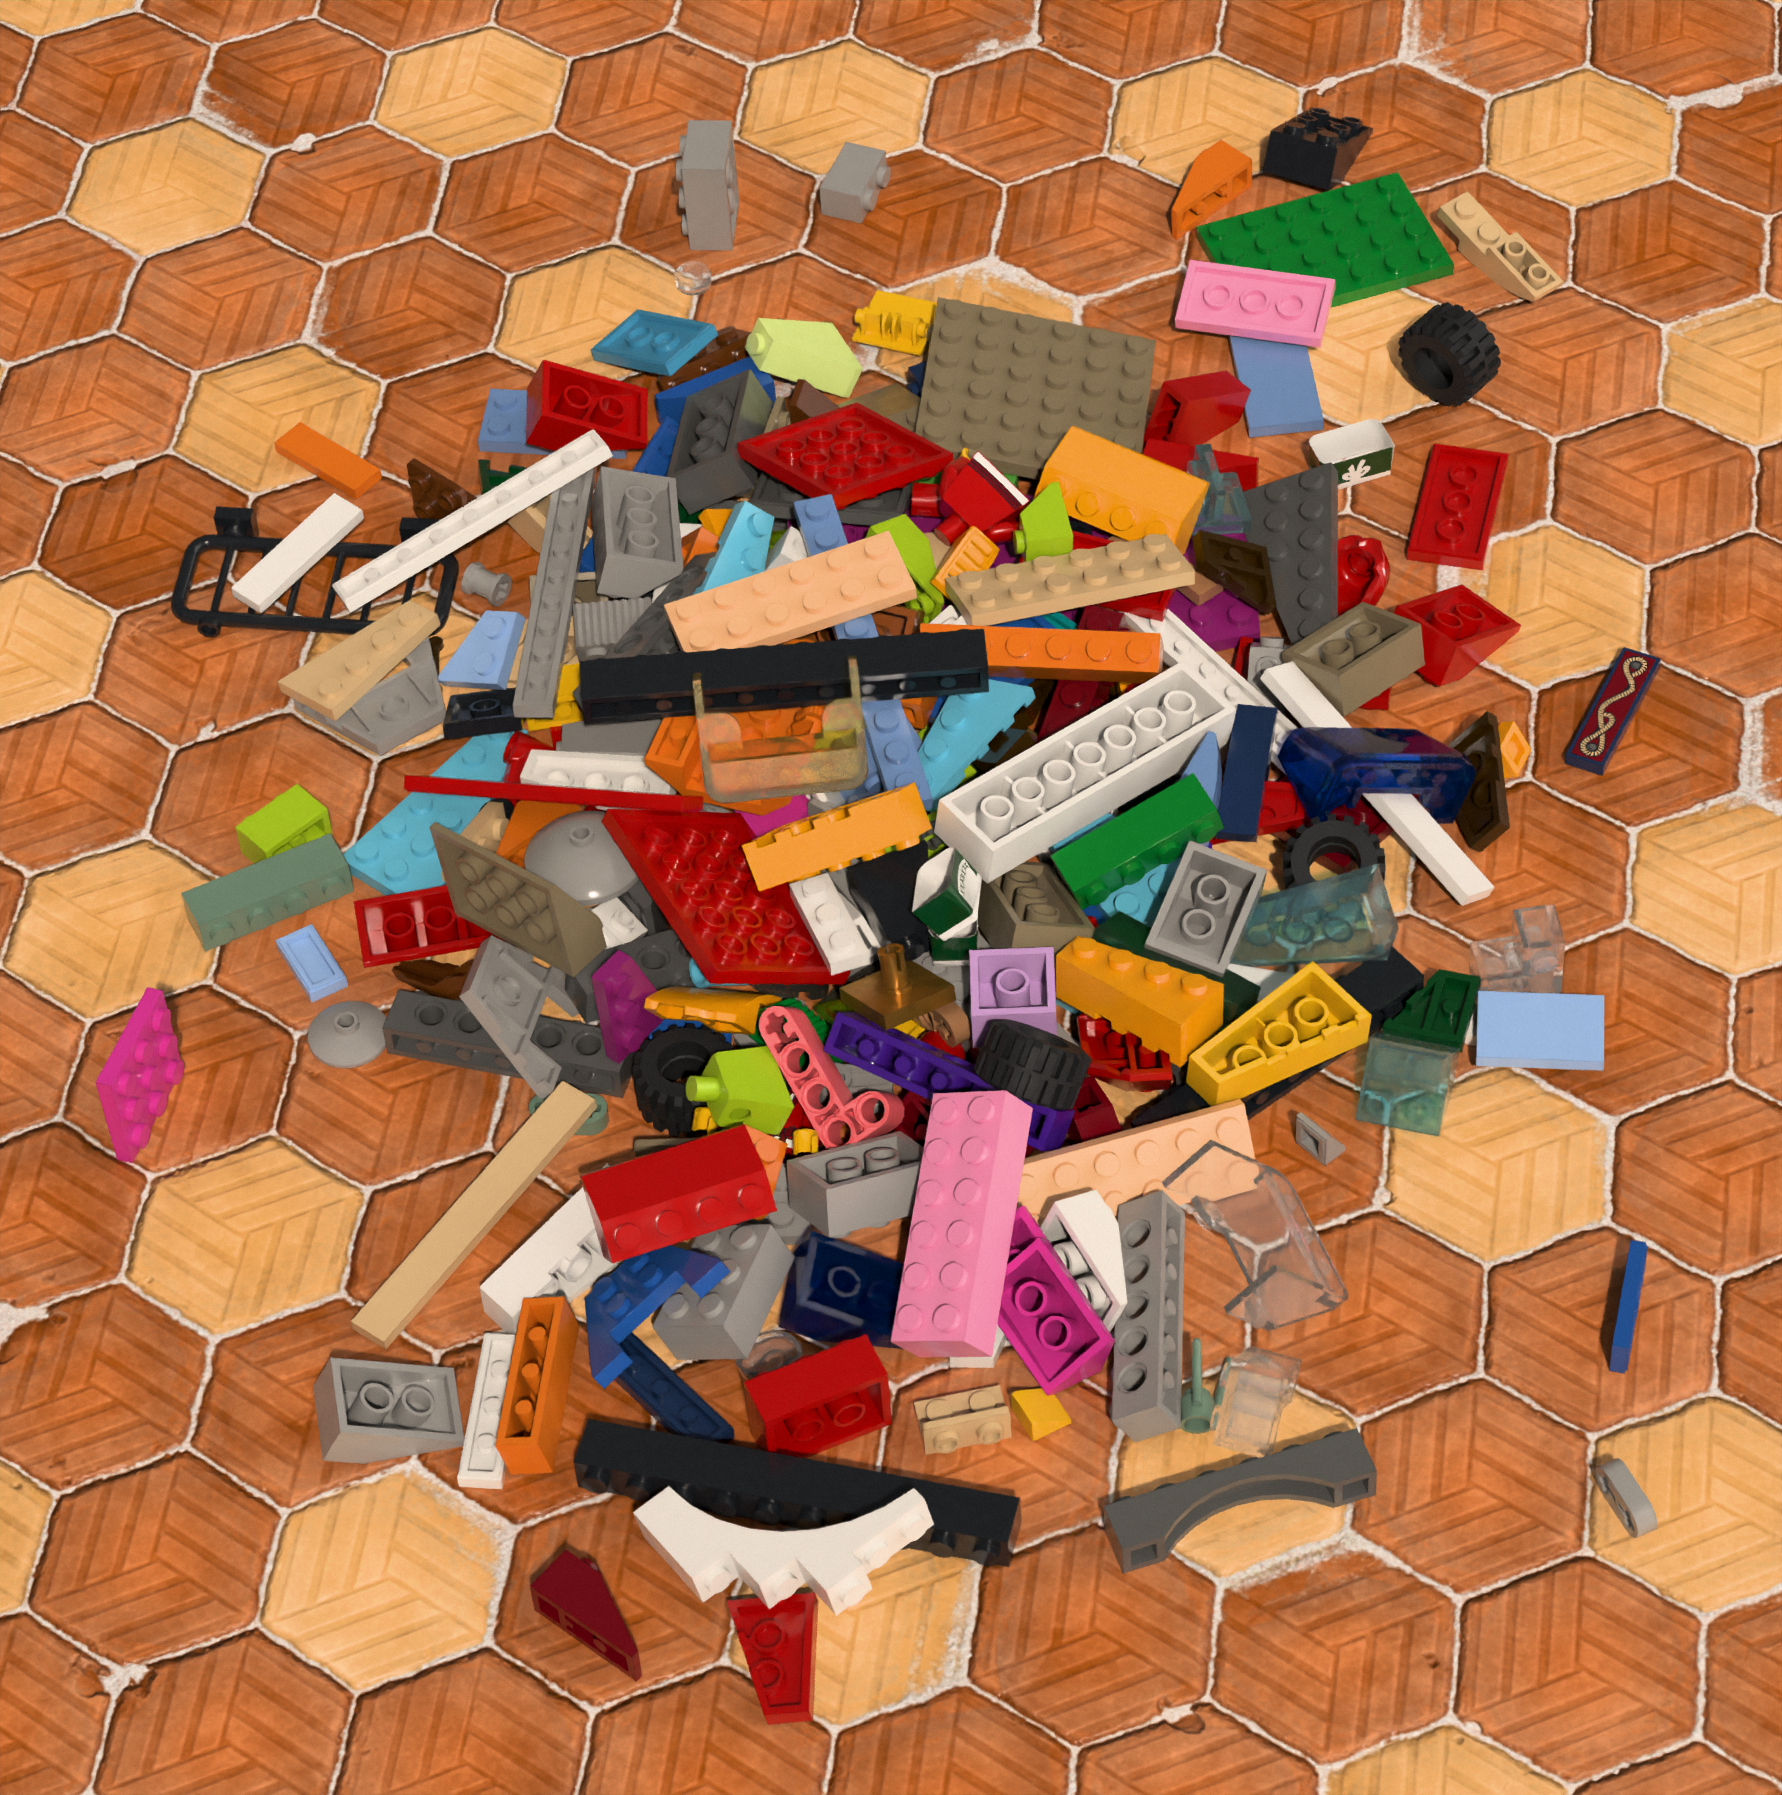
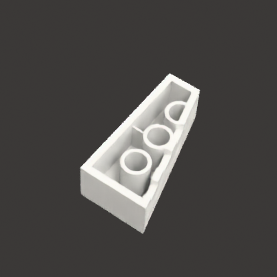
[479,1164,624,1334]

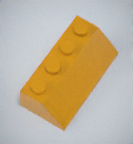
[1033,426,1210,555]

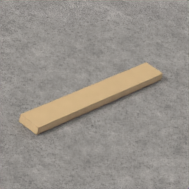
[350,1080,597,1349]

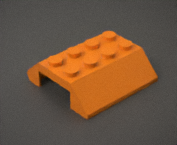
[644,704,834,816]

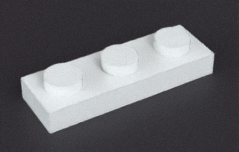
[789,873,870,976]

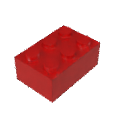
[744,1334,892,1458]

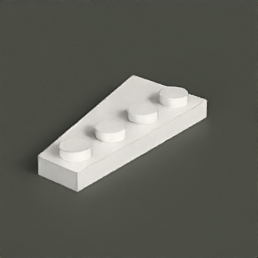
[520,749,677,811]

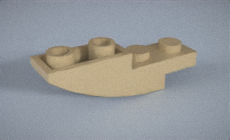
[1437,191,1563,302]

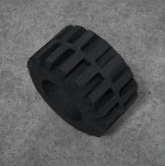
[1398,303,1501,407]
[1282,814,1386,926]
[973,1019,1092,1110]
[632,1024,734,1137]

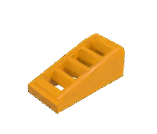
[930,526,1000,605]

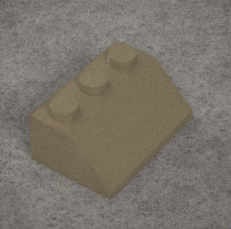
[1281,602,1425,717]

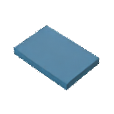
[590,309,718,376]

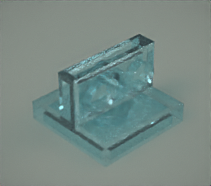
[1187,444,1252,536]

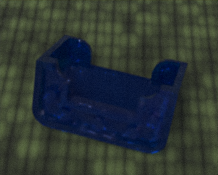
[1277,727,1476,824]

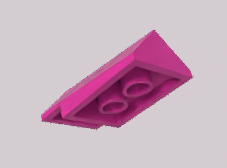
[997,1205,1115,1396]

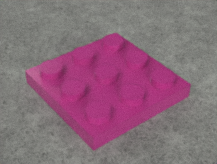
[96,987,184,1163]

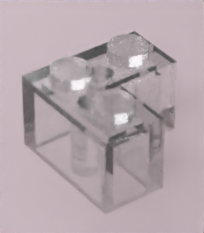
[1469,904,1565,999]
[1210,1346,1302,1458]

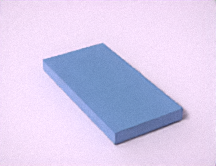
[1228,335,1324,438]

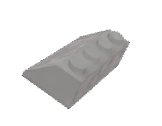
[591,466,684,599]

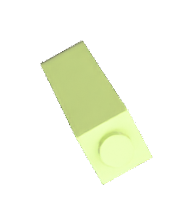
[745,318,863,398]

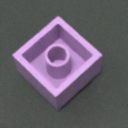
[969,947,1057,1048]

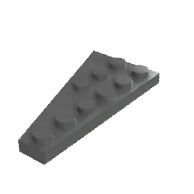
[1229,462,1338,646]

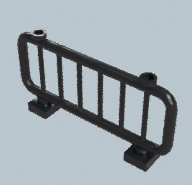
[171,507,459,638]

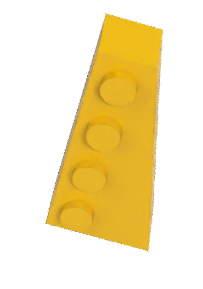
[1186,961,1372,1106]

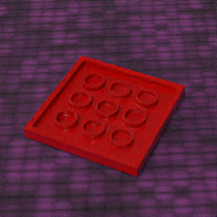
[737,402,953,510]

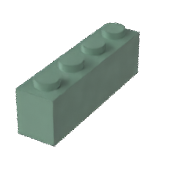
[181,833,354,951]

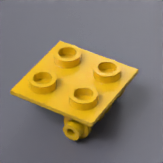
[852,290,937,356]

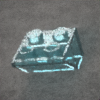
[1355,1032,1460,1136]

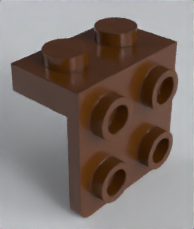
[407,459,494,547]

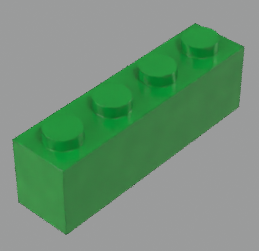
[1050,773,1224,910]

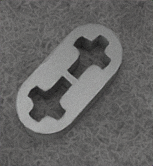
[1595,1458,1658,1538]

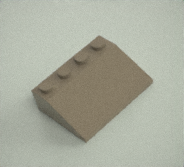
[429,822,607,977]

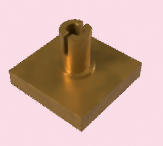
[839,943,956,1031]

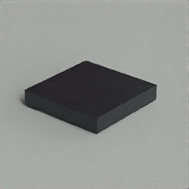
[442,687,525,739]

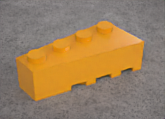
[742,782,932,892]
[1056,936,1224,1068]

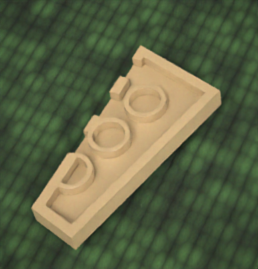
[277,600,441,721]

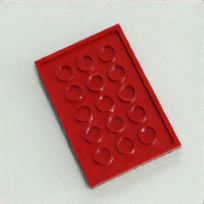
[601,809,851,985]

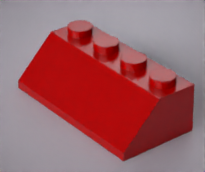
[353,885,509,968]
[580,1124,777,1264]

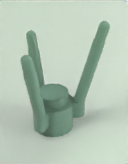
[1181,1338,1233,1434]

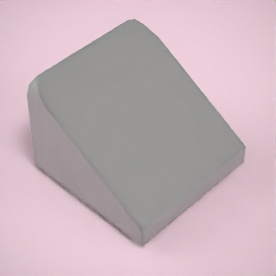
[1296,1112,1346,1166]

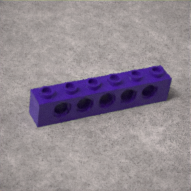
[823,1012,1076,1151]

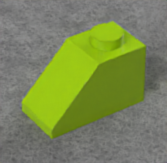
[1013,482,1073,562]

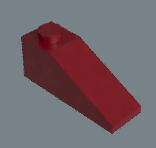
[530,1549,642,1681]

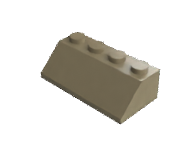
[978,862,1095,966]

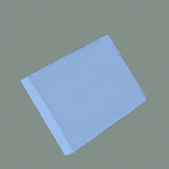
[1476,991,1604,1071]

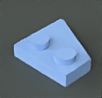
[438,610,526,690]

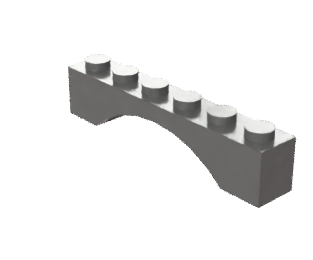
[1104,1428,1377,1573]

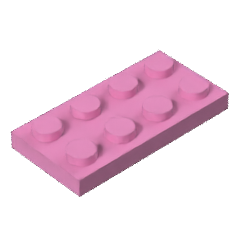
[1175,260,1335,348]

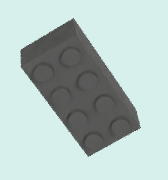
[667,369,773,515]

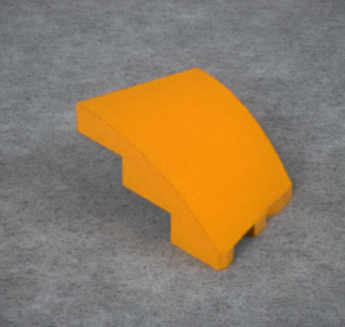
[644,986,782,1035]

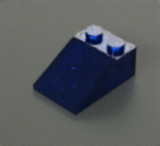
[778,1231,904,1349]

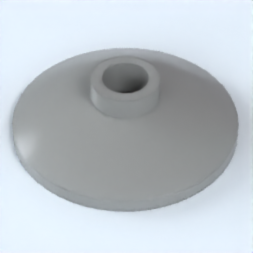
[308,1001,386,1069]

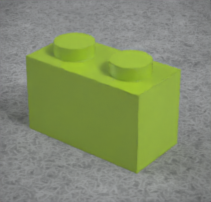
[235,784,333,864]

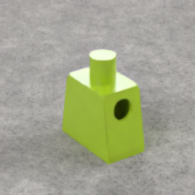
[686,1046,794,1135]

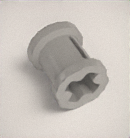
[461,562,512,607]

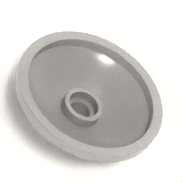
[524,811,640,906]

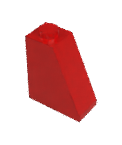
[1143,370,1251,448]

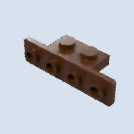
[657,318,784,392]

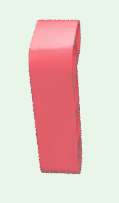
[759,1006,904,1149]

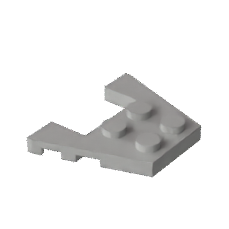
[293,636,446,756]
[459,935,579,1099]

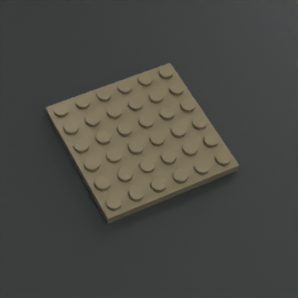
[915,297,1156,480]

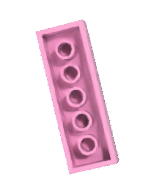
[891,1090,1033,1357]

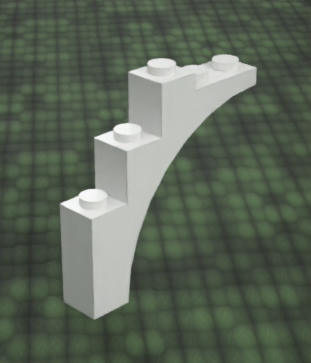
[633,1486,934,1616]

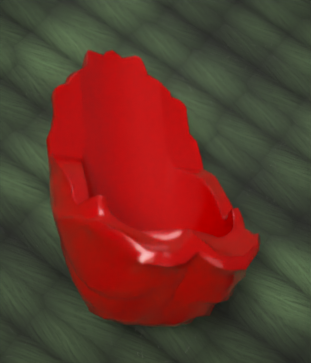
[1338,535,1391,617]

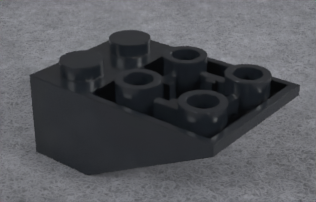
[1263,107,1373,190]

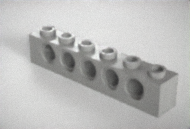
[1110,1190,1185,1442]

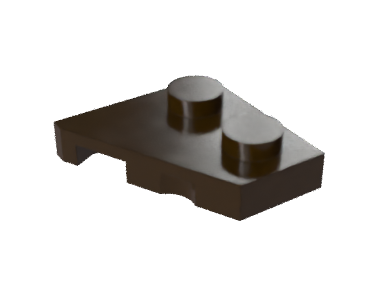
[1192,530,1276,615]

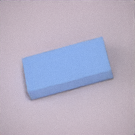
[275,924,348,1003]

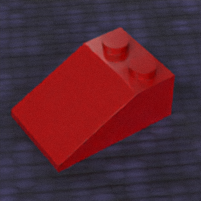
[526,359,648,451]
[1394,584,1521,687]

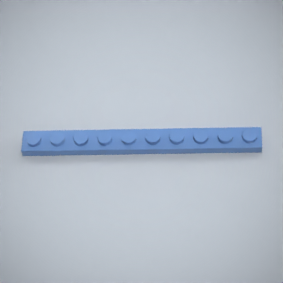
[793,494,933,810]

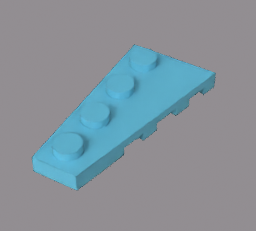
[693,501,774,595]
[918,679,1036,812]

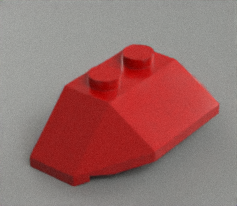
[1077,1012,1172,1092]

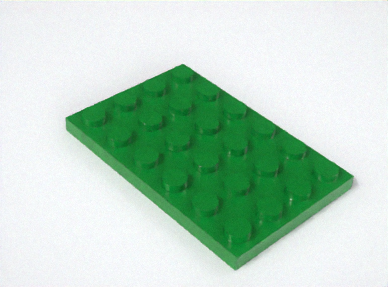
[1196,172,1454,308]

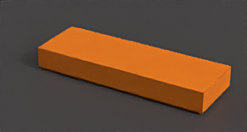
[274,422,382,500]

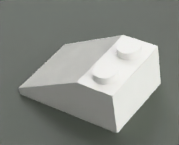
[1040,1190,1127,1332]

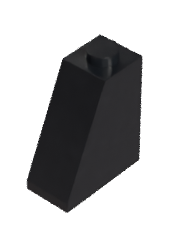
[850,839,929,961]

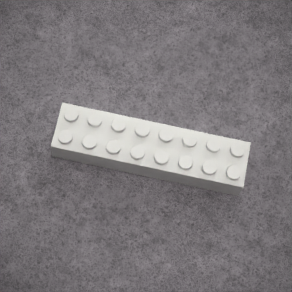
[934,661,1236,884]

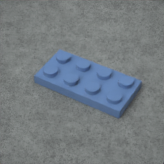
[478,389,628,459]

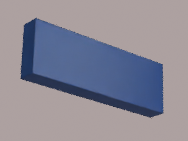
[1609,1240,1648,1374]

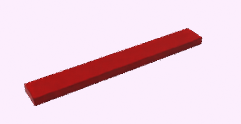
[404,775,703,812]

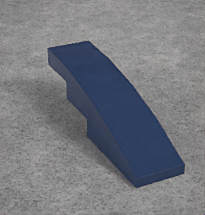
[1216,704,1278,843]

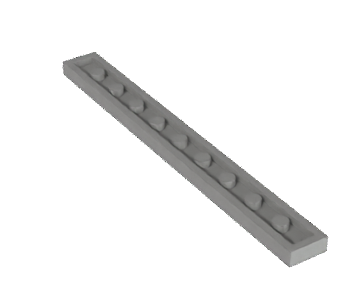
[513,465,598,718]

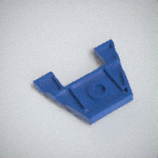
[585,1245,731,1389]

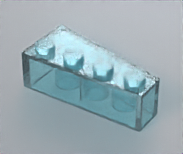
[1230,864,1399,967]

